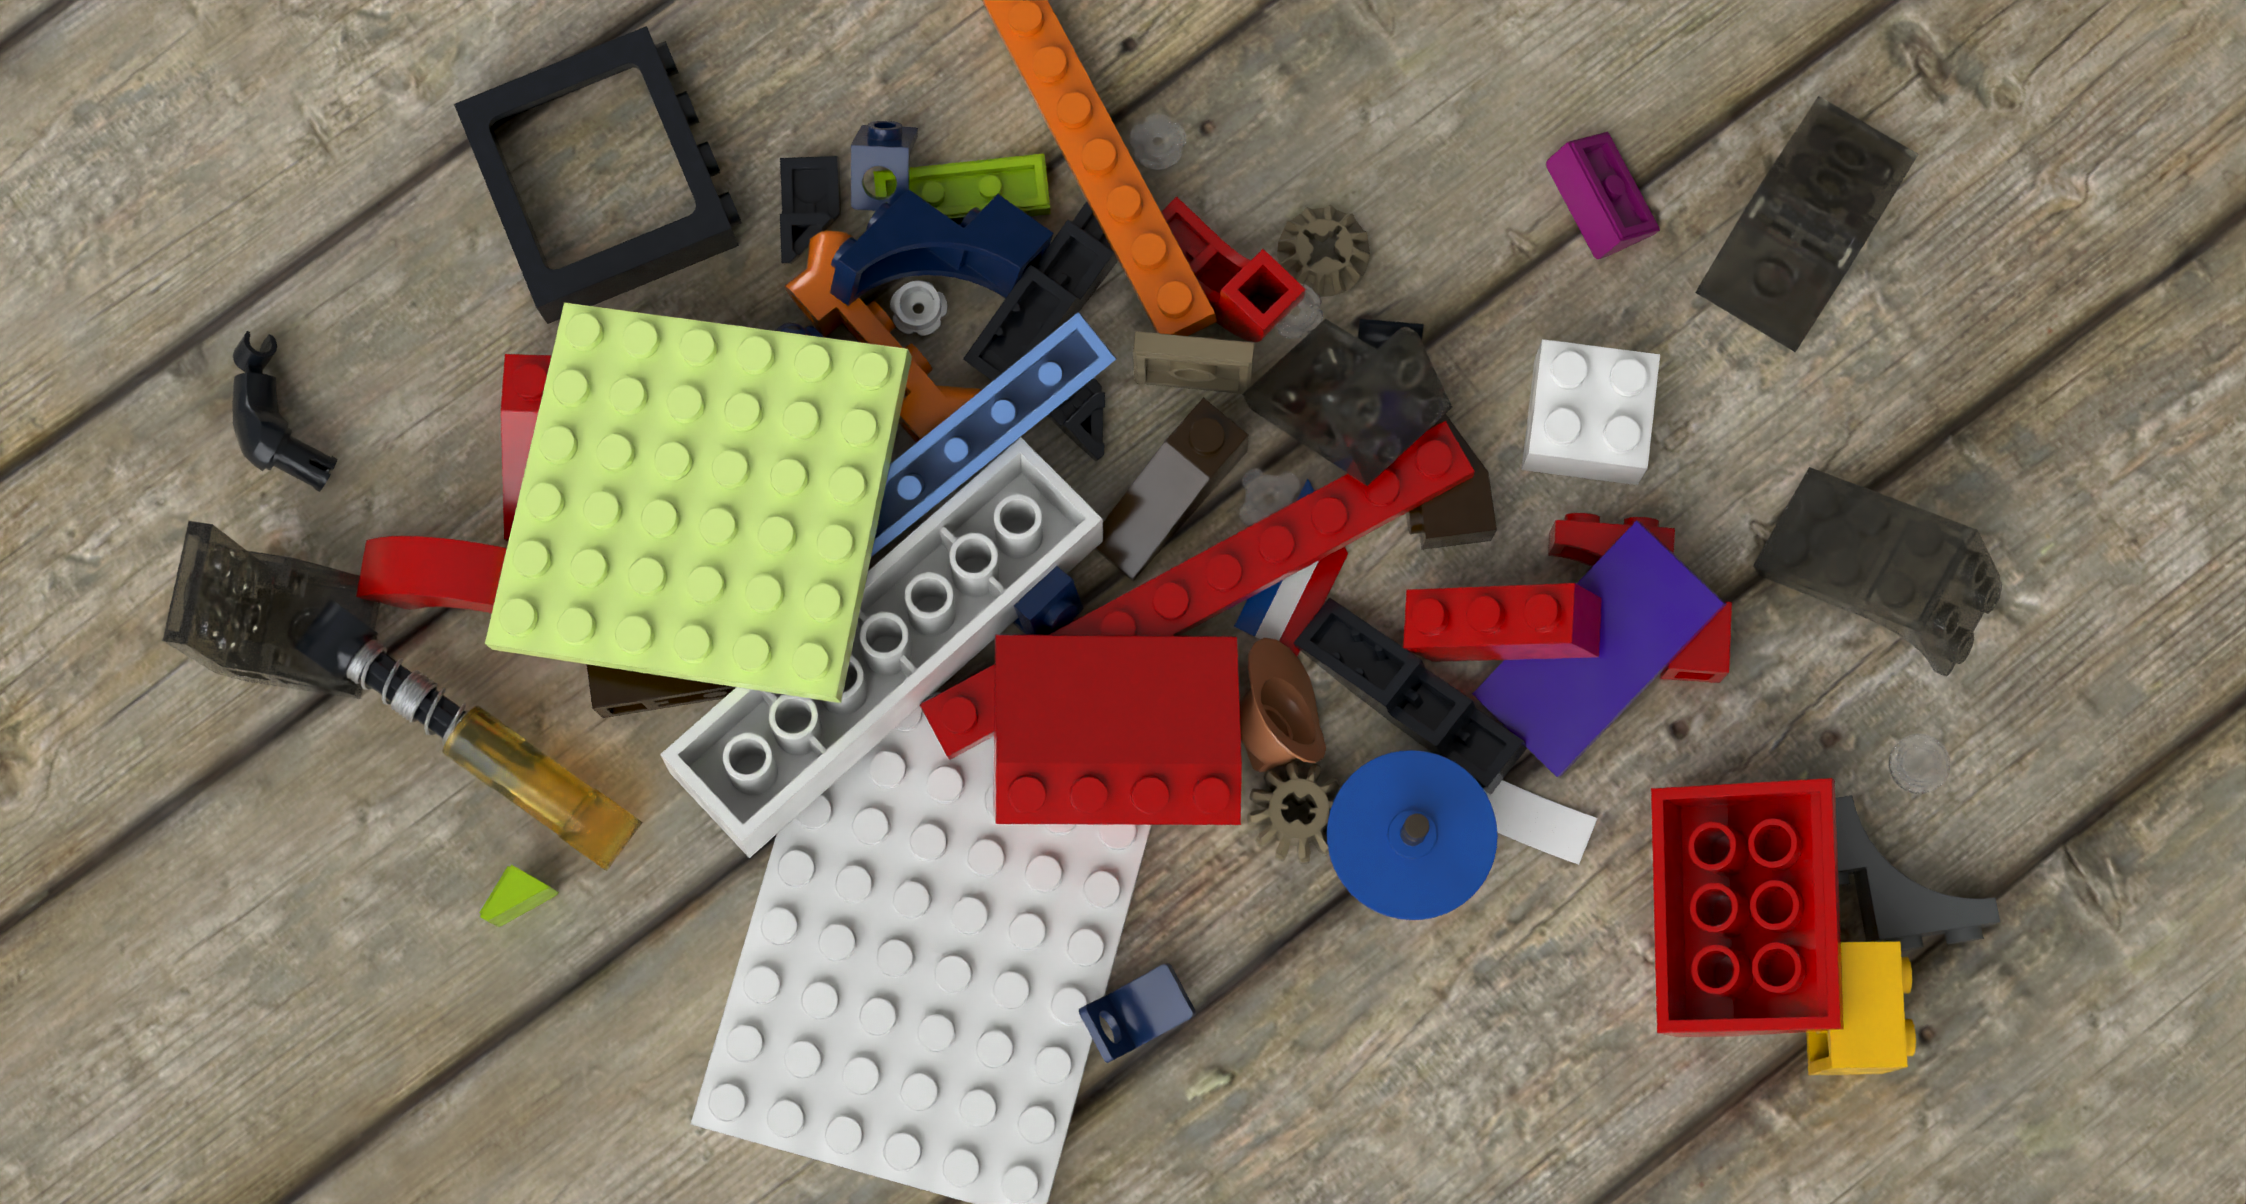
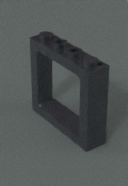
[454,26,742,324]

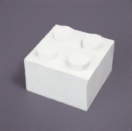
[1522,339,1660,485]

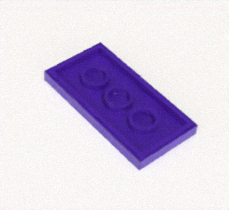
[1472,520,1727,777]

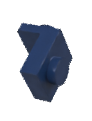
[1013,566,1084,635]

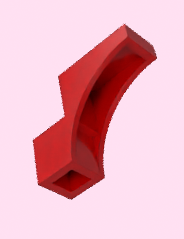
[1548,513,1732,683]

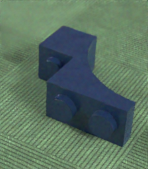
[830,189,1054,306]

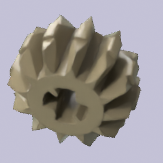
[1247,761,1340,864]

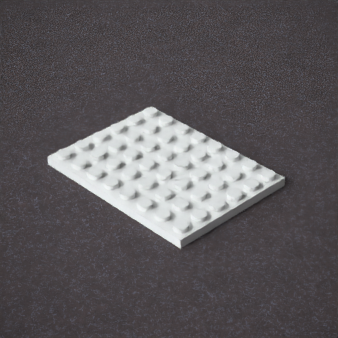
[691,692,1152,1204]

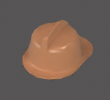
[1240,638,1326,773]

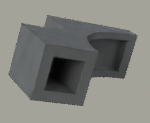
[1836,795,2000,952]

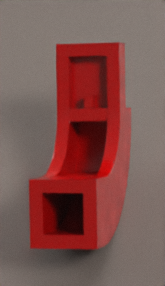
[1161,196,1306,343]
[356,536,507,613]

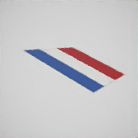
[1234,478,1348,657]

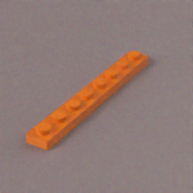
[982,0,1217,336]

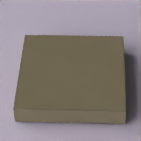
[1133,331,1254,394]

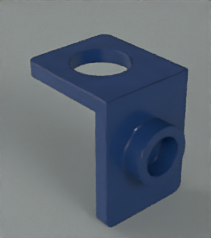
[851,121,918,211]
[1079,963,1196,1063]

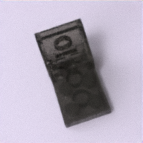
[1695,96,1919,352]
[162,521,380,699]

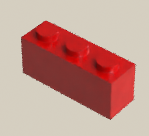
[1403,583,1602,662]

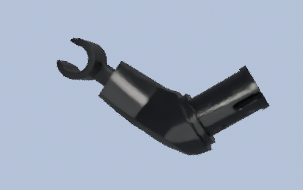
[232,331,338,492]

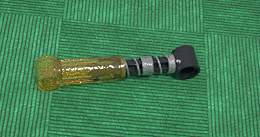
[294,599,643,871]

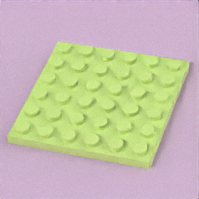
[485,302,912,703]

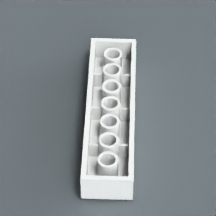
[660,437,1103,858]

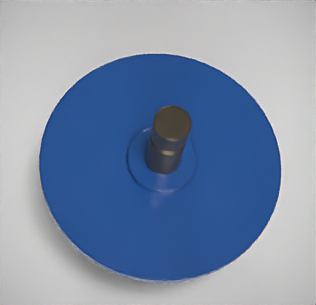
[1327,750,1498,920]

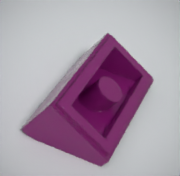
[1546,131,1660,259]

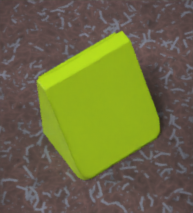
[479,864,559,927]

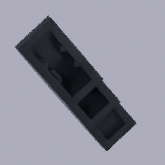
[963,201,1118,381]
[1294,598,1527,795]

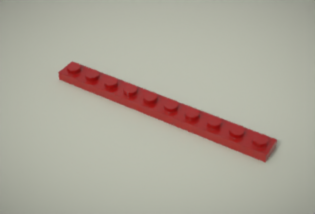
[920,421,1475,760]

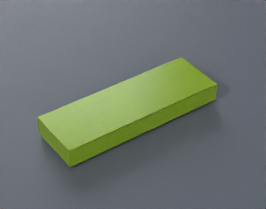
[873,153,1051,224]

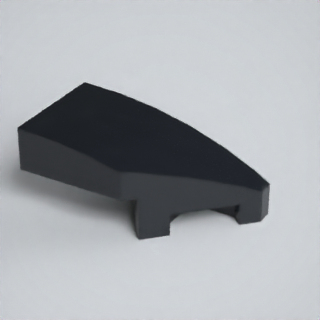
[780,156,841,264]
[1047,378,1105,461]

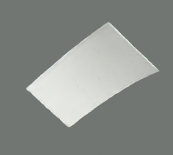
[1484,780,1598,865]

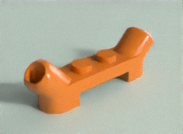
[785,231,982,443]

